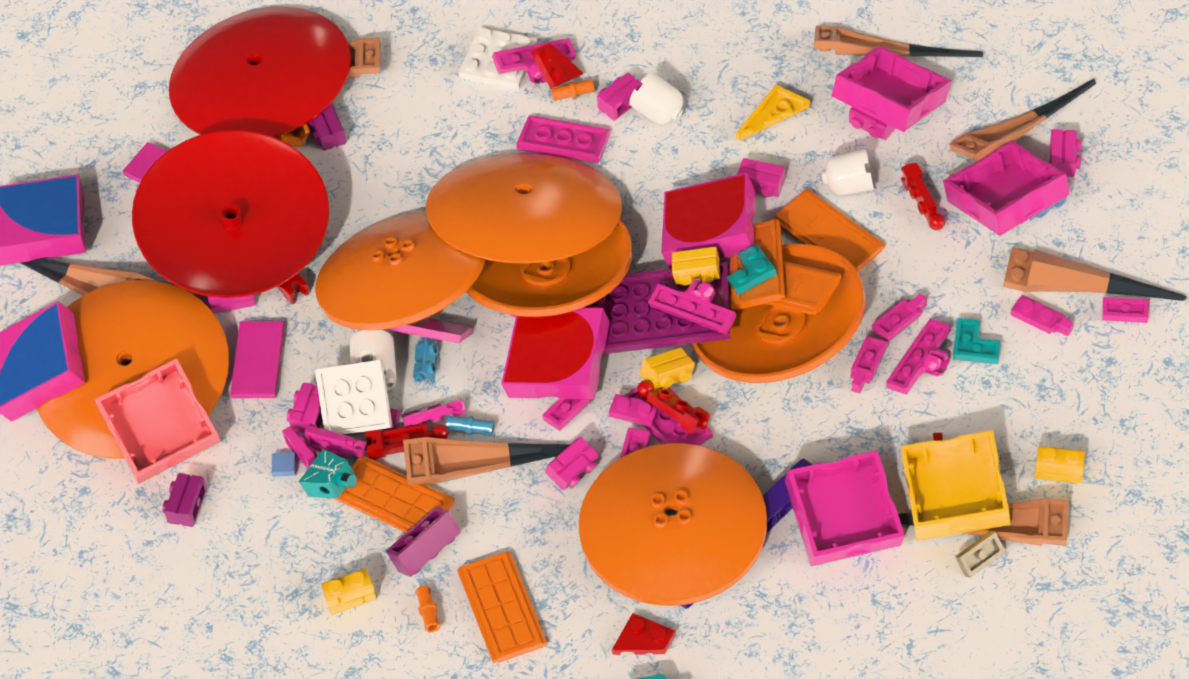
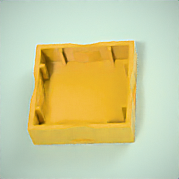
[900,430,1011,541]

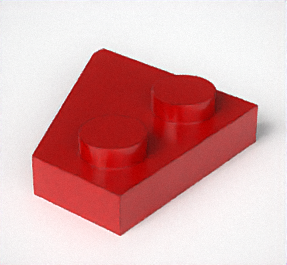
[531,43,583,89]
[612,613,676,655]

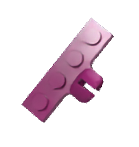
[492,38,576,84]
[648,279,737,335]
[886,319,951,395]

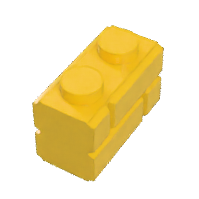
[672,247,720,285]
[639,347,695,390]
[1035,446,1085,484]
[321,568,376,615]

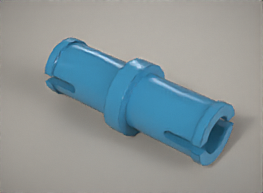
[447,415,494,436]

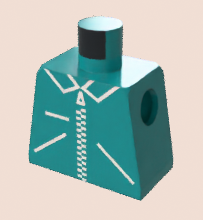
[299,449,357,498]

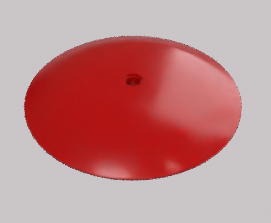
[169,6,351,137]
[132,130,329,298]

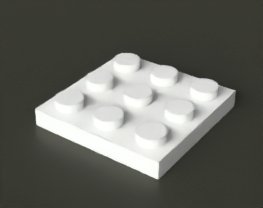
[459,27,538,89]
[315,360,392,434]

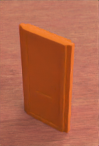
[772,189,885,272]
[729,220,785,310]
[729,261,842,316]
[333,456,455,533]
[457,552,547,663]

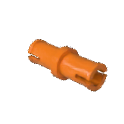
[551,79,595,101]
[416,586,440,632]

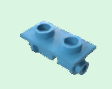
[413,337,439,384]

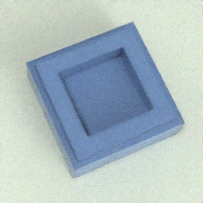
[271,452,296,477]

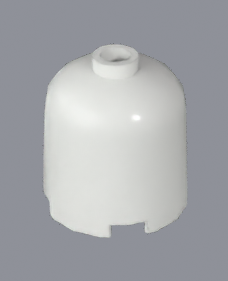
[629,72,683,125]
[822,149,874,196]

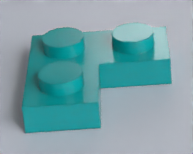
[727,244,777,295]
[953,318,1000,364]

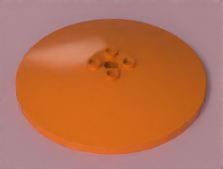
[315,211,486,330]
[466,220,632,317]
[692,244,865,383]
[579,443,767,606]

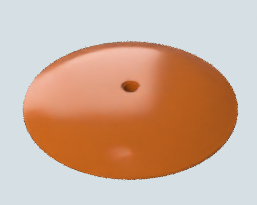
[426,152,622,263]
[37,280,229,459]

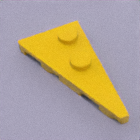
[736,85,810,141]

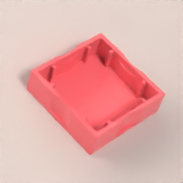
[95,358,220,484]

